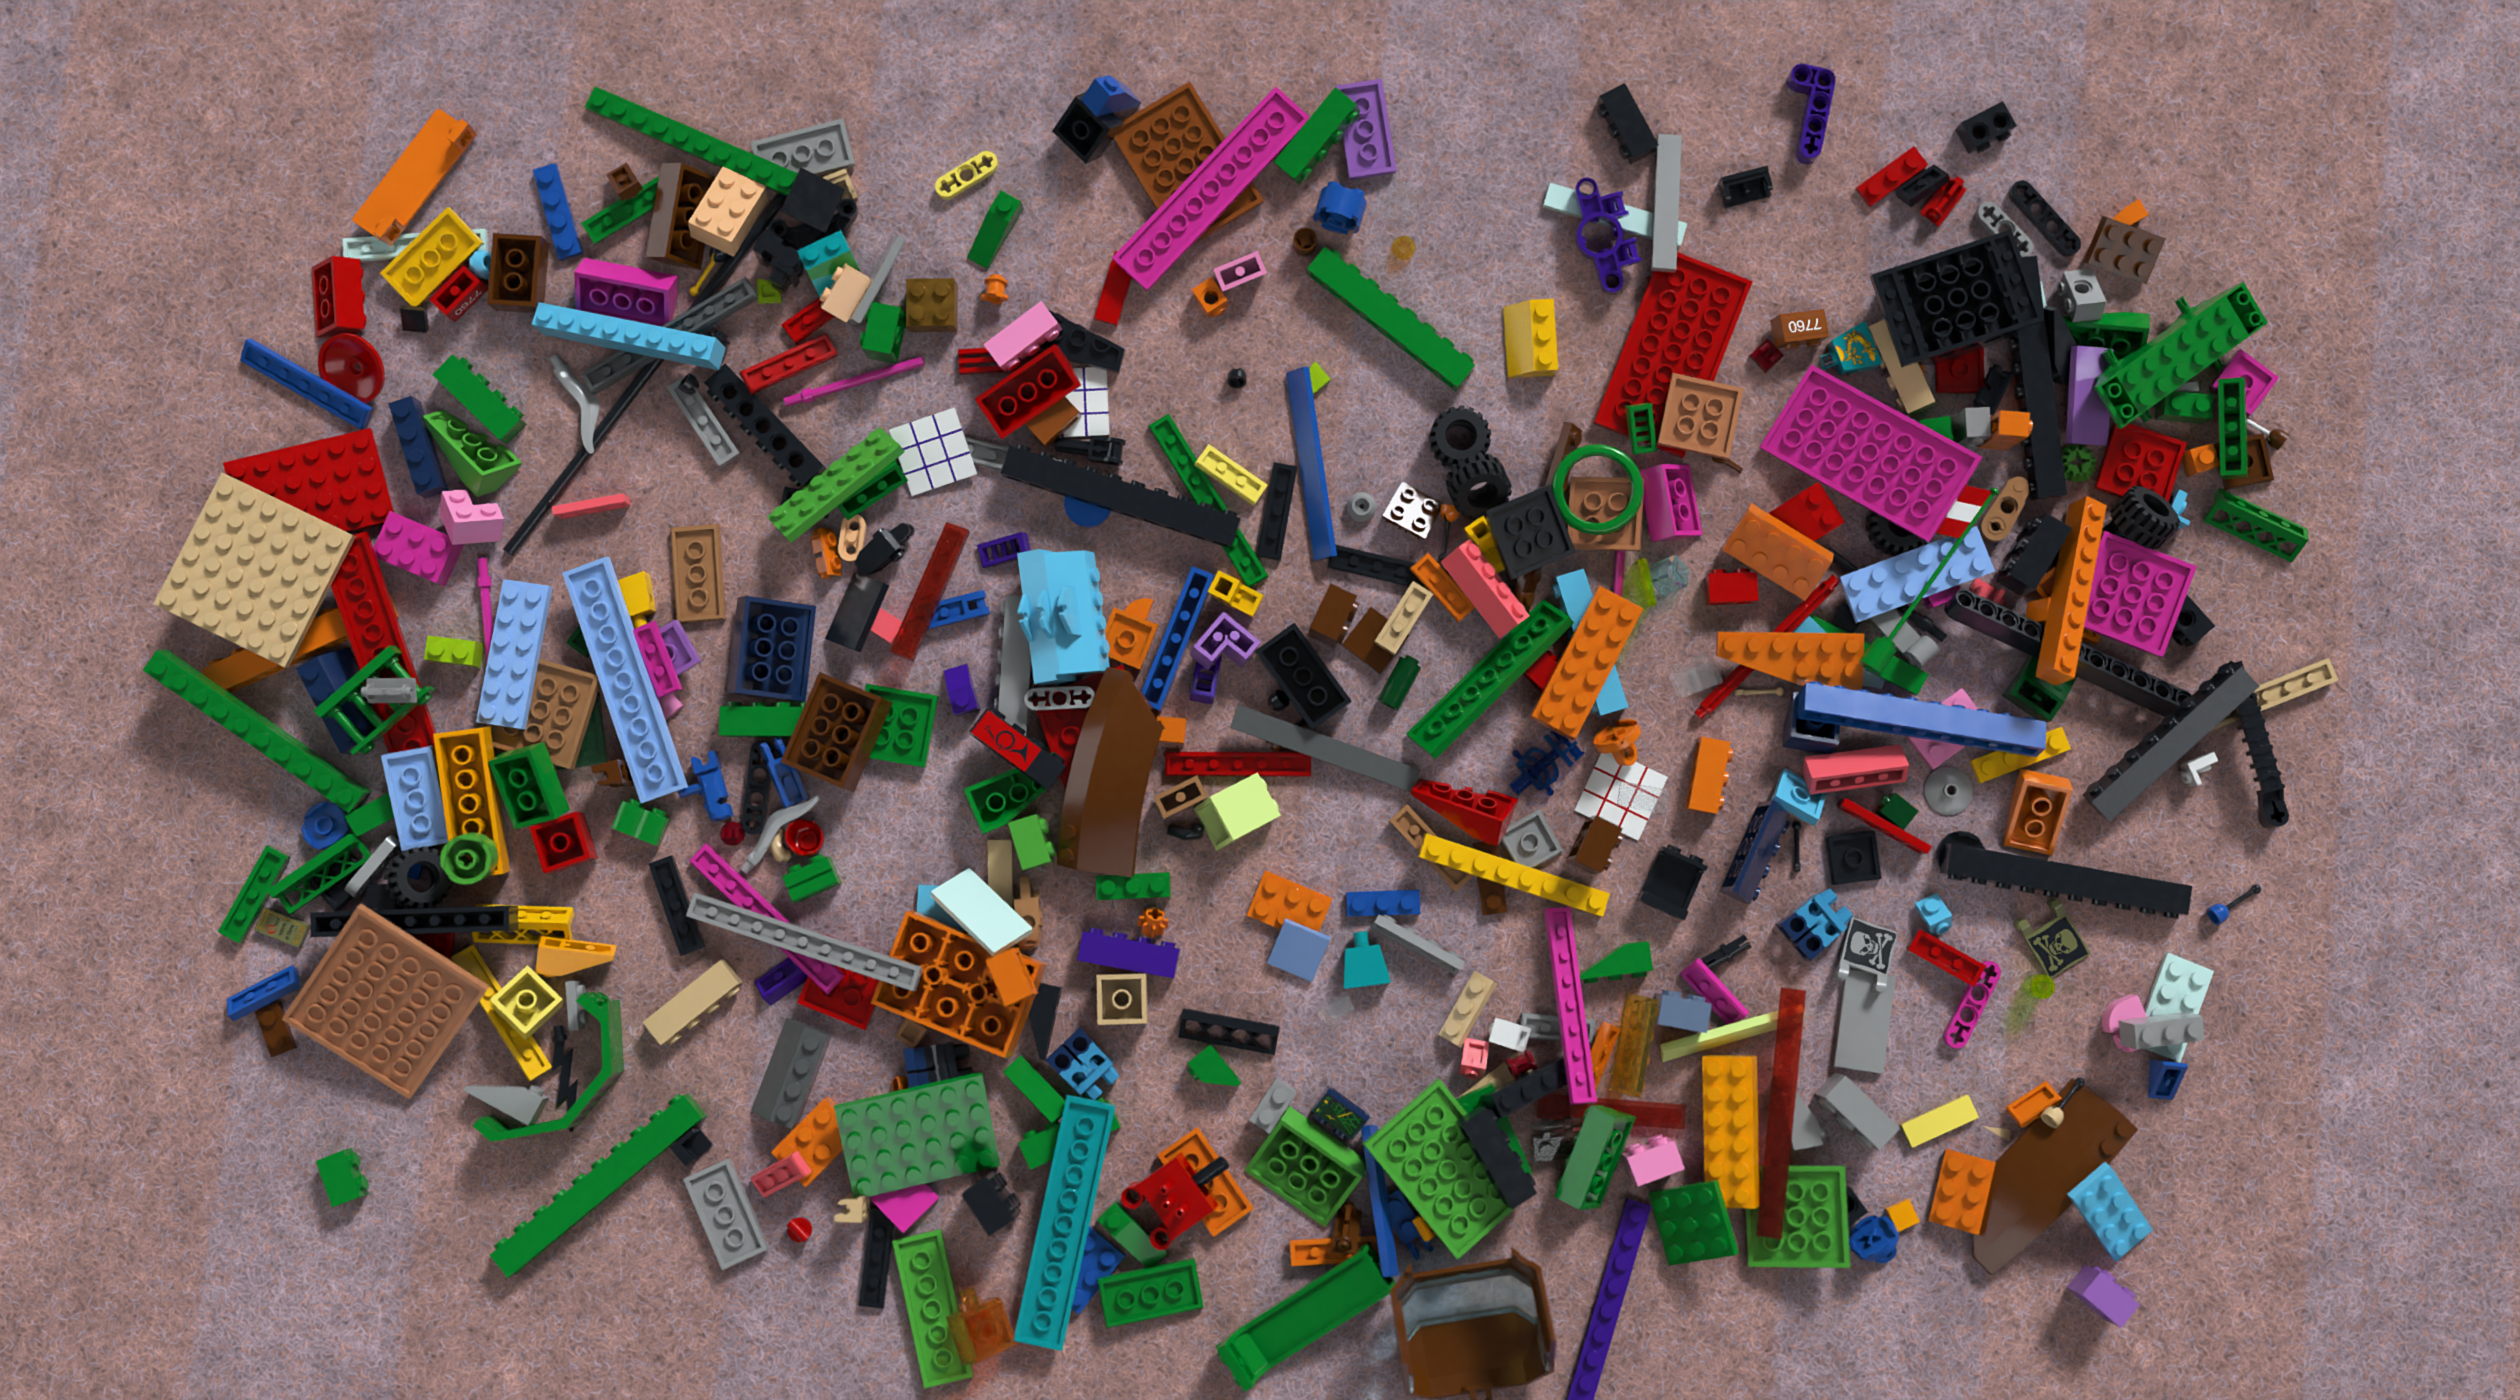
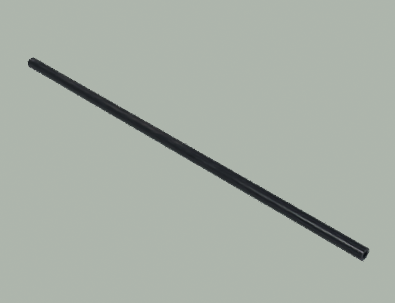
[503,193,787,556]

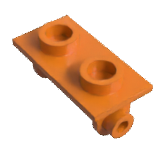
[810,528,843,579]

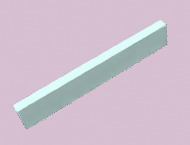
[1543,183,1688,248]
[342,229,488,262]

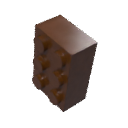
[487,233,549,313]
[1308,583,1359,648]
[1566,815,1624,874]

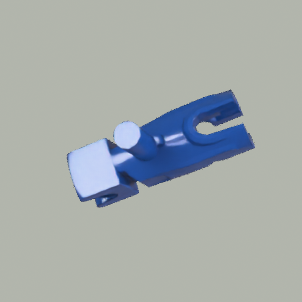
[678,751,734,822]

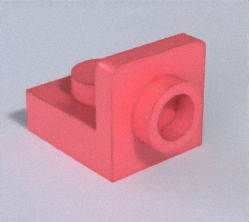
[1968,578,2005,606]
[1459,1038,1489,1079]

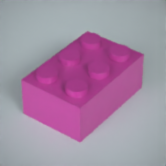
[373,511,464,587]

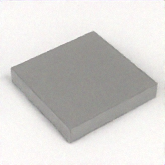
[1501,809,1563,868]

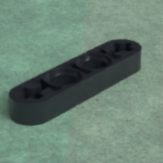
[2008,180,2081,257]
[742,740,774,835]

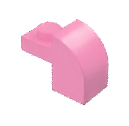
[2102,995,2147,1052]

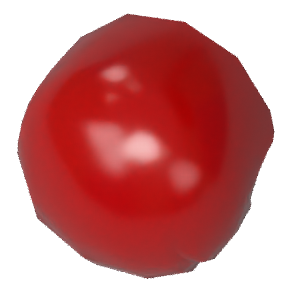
[785,818,824,856]

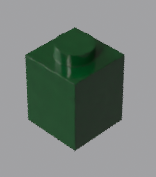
[1875,792,1919,830]

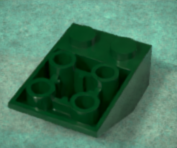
[2002,655,2077,723]

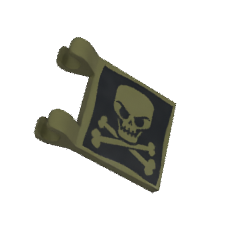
[2014,898,2091,979]

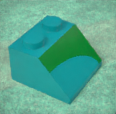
[797,230,862,297]

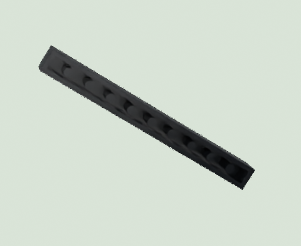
[2008,256,2067,500]
[1001,444,1241,549]
[1940,844,2192,919]

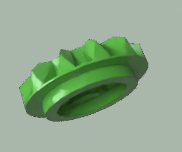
[2062,444,2097,482]

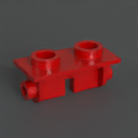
[1920,176,1967,227]

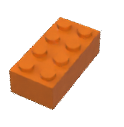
[1722,503,1834,601]

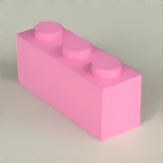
[983,301,1062,372]

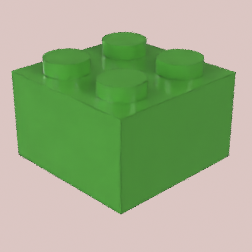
[1008,814,1057,871]

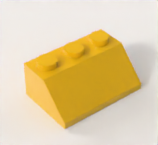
[1503,298,1558,378]

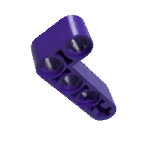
[1786,64,1836,164]

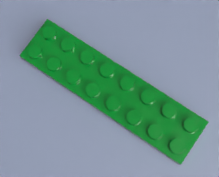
[1406,599,1574,759]

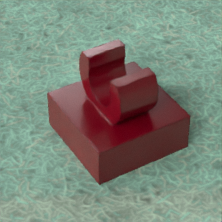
[1749,338,1784,373]

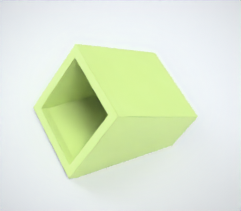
[1193,773,1281,851]

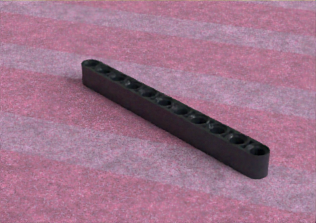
[1944,589,2192,717]

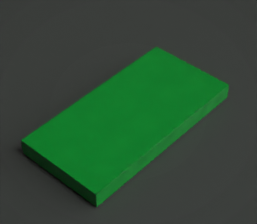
[1097,1258,1204,1329]

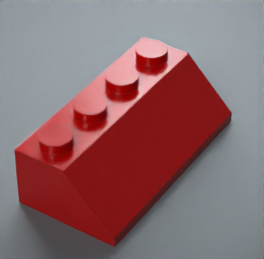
[975,345,1081,440]

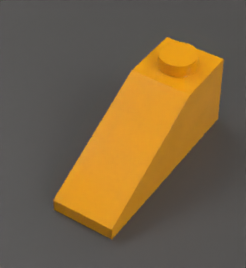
[535,936,617,977]

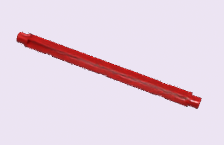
[1694,575,1840,720]

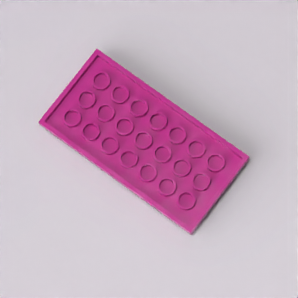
[1760,364,1983,543]

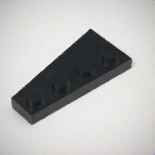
[1037,310,1125,374]

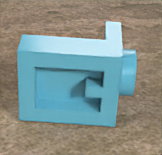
[2168,489,2191,530]

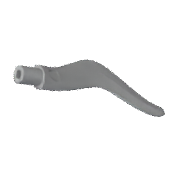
[550,355,599,454]
[740,796,819,874]

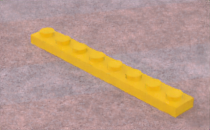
[1418,833,1610,917]

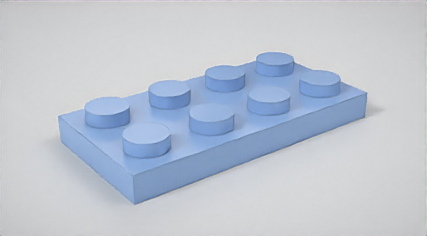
[381,746,448,851]

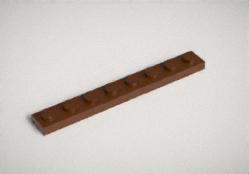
[1513,422,1582,613]

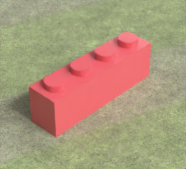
[1441,539,1530,639]
[1802,744,1909,795]

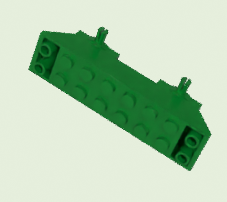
[2094,282,2268,429]

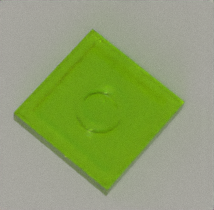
[1630,558,1657,613]

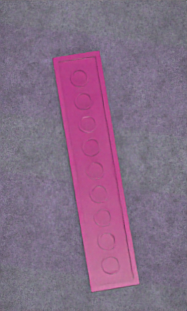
[1112,86,1310,292]

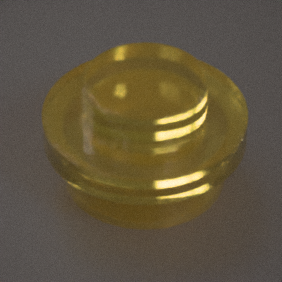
[1392,236,1416,260]

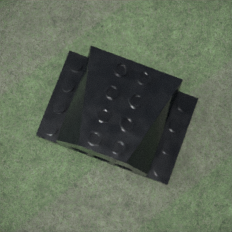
[1870,229,2044,368]

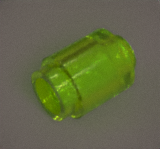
[2023,974,2055,999]

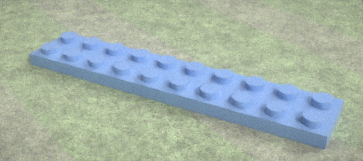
[562,557,688,803]

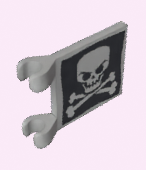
[1834,917,1898,995]

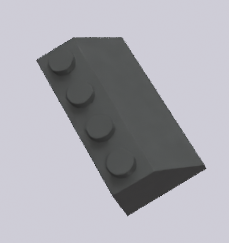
[751,1017,833,1129]

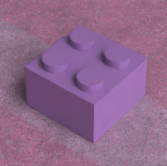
[2066,1265,2140,1328]

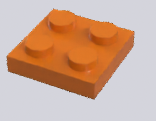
[1105,607,1159,670]

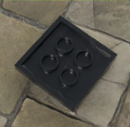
[1483,485,1576,580]

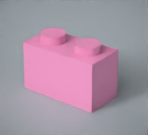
[1213,251,1267,292]

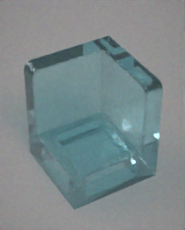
[1649,554,1689,596]

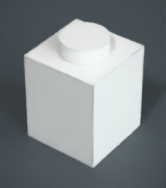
[1489,1017,1531,1052]

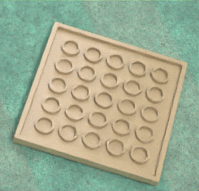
[154,473,356,668]

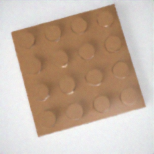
[487,659,600,770]

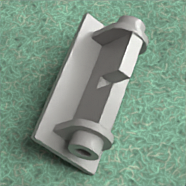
[361,678,417,703]

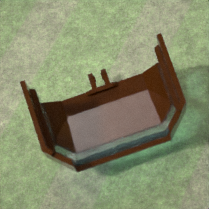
[1390,1247,1556,1400]

